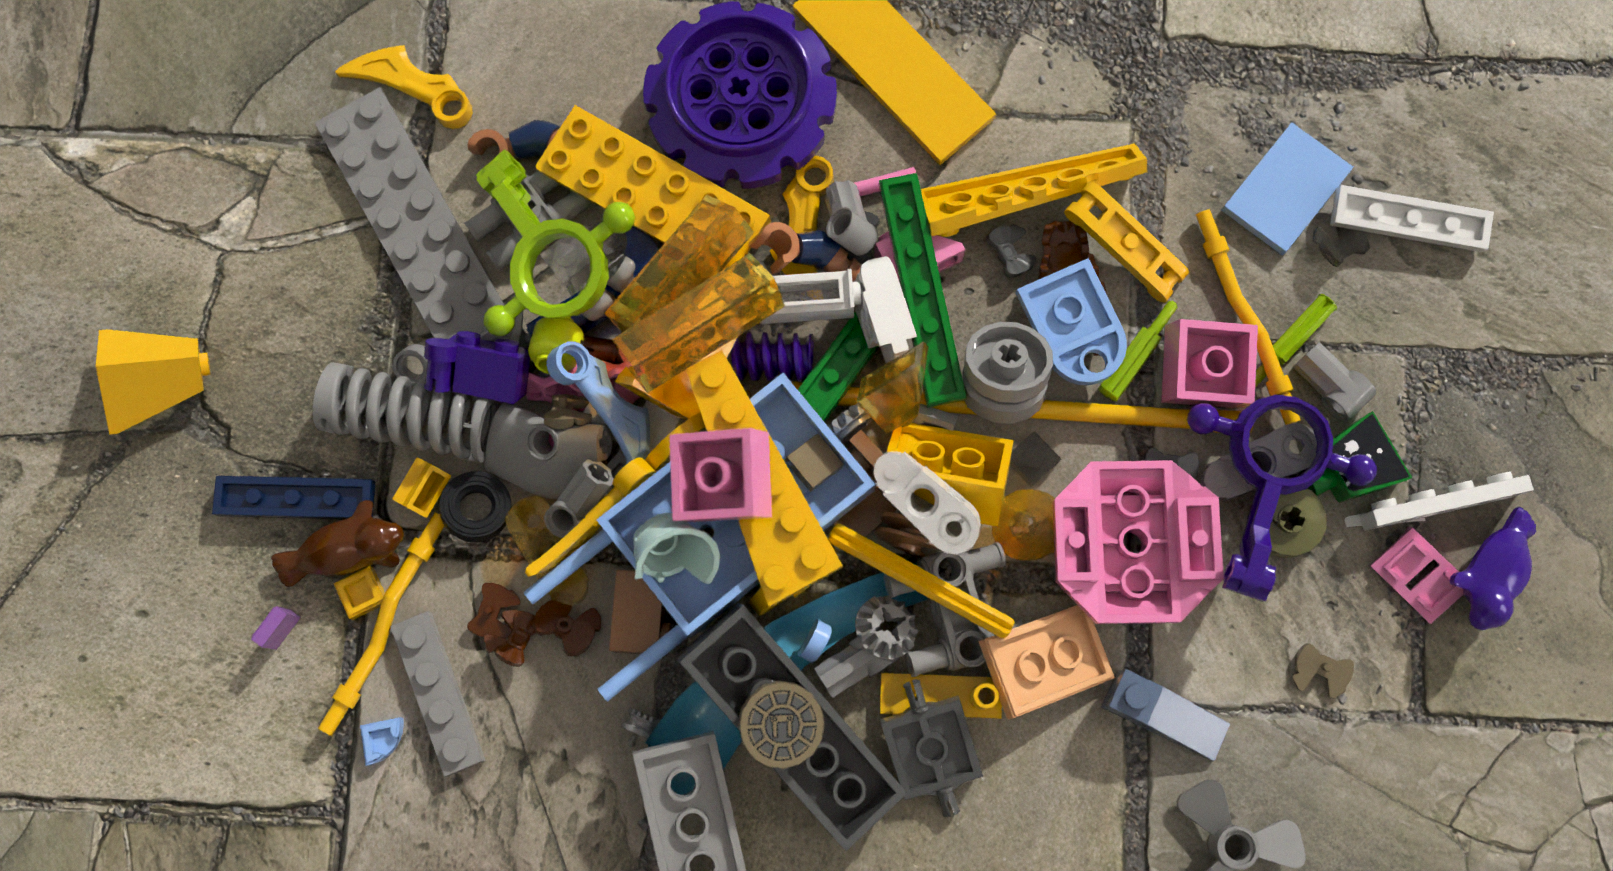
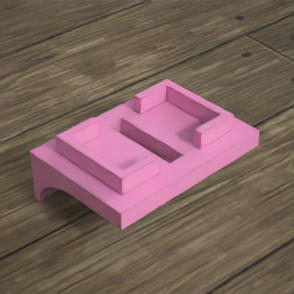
[1370,527,1464,624]

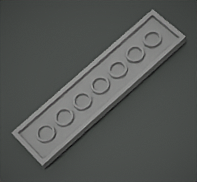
[315,87,505,339]

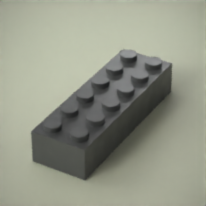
[676,603,907,851]

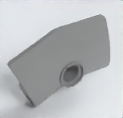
[484,402,613,499]

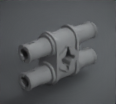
[464,171,592,271]

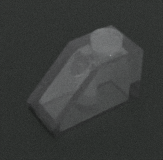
[540,221,631,296]

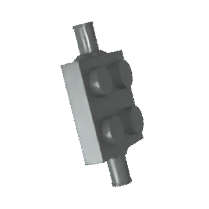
[880,680,983,817]

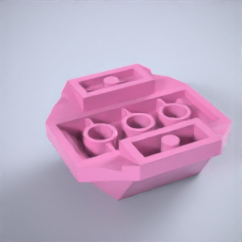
[1052,460,1224,624]

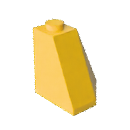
[96,329,211,435]

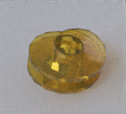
[992,489,1055,561]

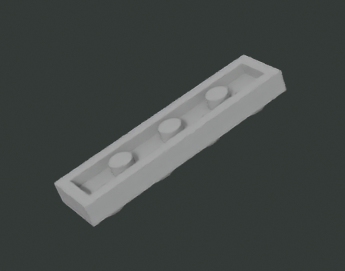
[390,611,486,777]

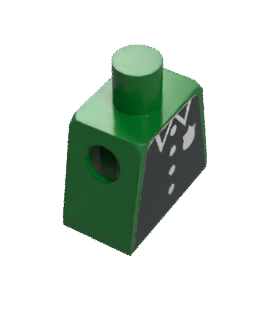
[1307,411,1412,503]

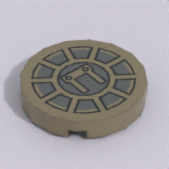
[738,681,824,769]

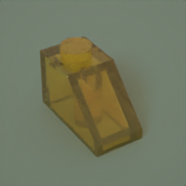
[857,341,928,434]

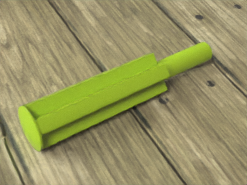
[1255,294,1337,387]
[1098,301,1178,402]

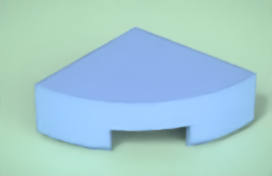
[360,717,404,766]

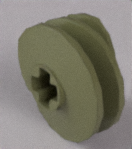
[1247,489,1327,558]

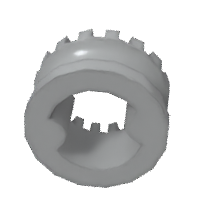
[621,707,661,738]

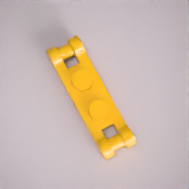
[1064,181,1189,303]

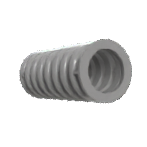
[313,362,499,463]

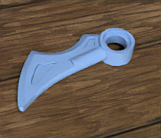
[546,341,650,463]

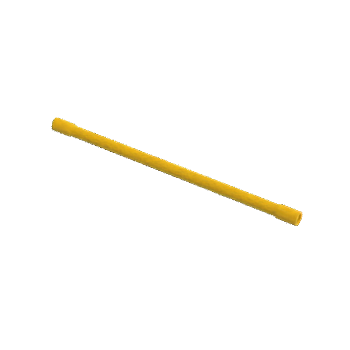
[791,381,1253,435]

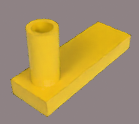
[880,673,1002,719]

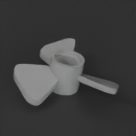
[1177,780,1306,871]

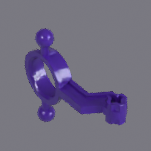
[1187,395,1377,602]

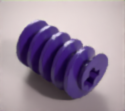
[731,332,814,383]

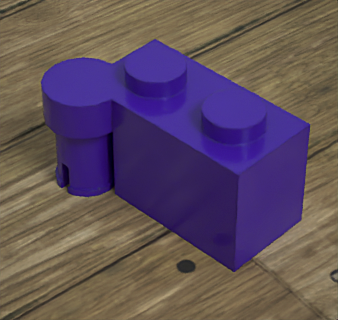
[424,331,530,404]

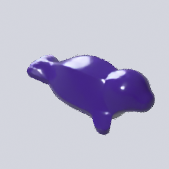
[1450,507,1536,630]

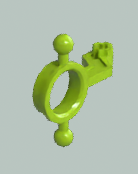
[476,150,635,336]

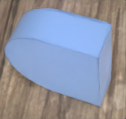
[797,619,832,663]

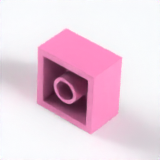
[1161,319,1258,409]
[669,428,772,522]

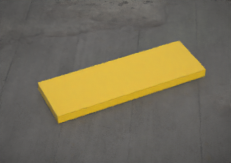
[792,0,996,165]

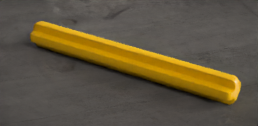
[828,523,1015,638]

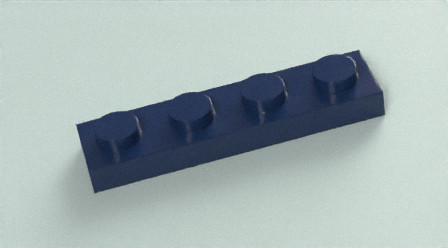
[212,475,376,520]

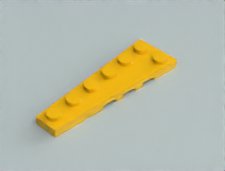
[921,143,1147,237]
[686,350,843,608]

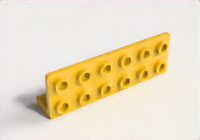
[536,105,771,277]

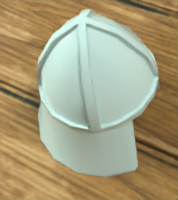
[633,513,720,584]

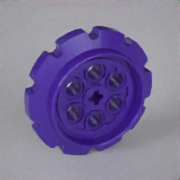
[643,1,837,189]

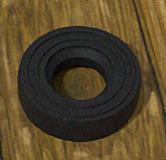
[439,471,512,542]

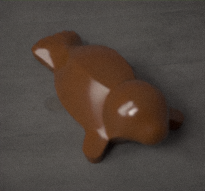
[272,500,404,587]

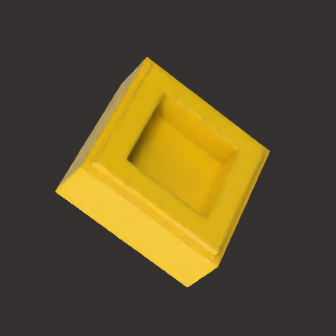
[334,566,385,620]

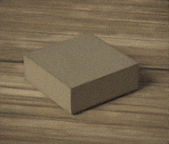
[785,434,844,492]

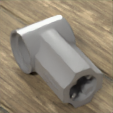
[825,180,878,256]
[1293,342,1376,422]
[544,459,614,538]
[814,627,900,698]

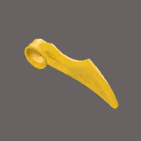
[335,45,473,129]
[769,156,834,300]
[525,457,656,577]

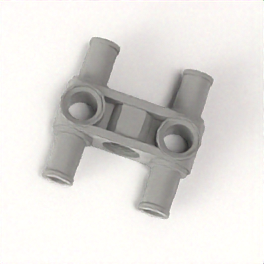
[884,542,1023,677]

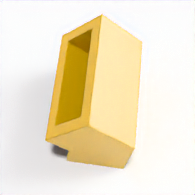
[392,457,452,518]

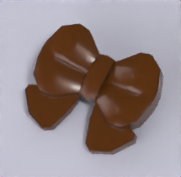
[533,591,601,657]

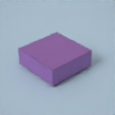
[251,606,301,650]

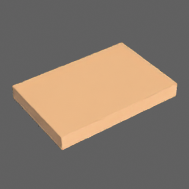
[978,605,1115,720]

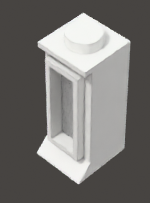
[756,269,861,324]

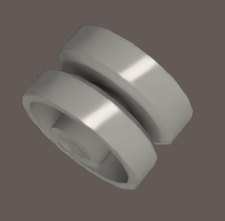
[962,322,1053,424]

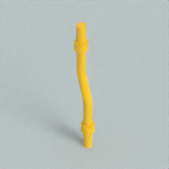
[1196,209,1301,425]
[318,512,444,736]

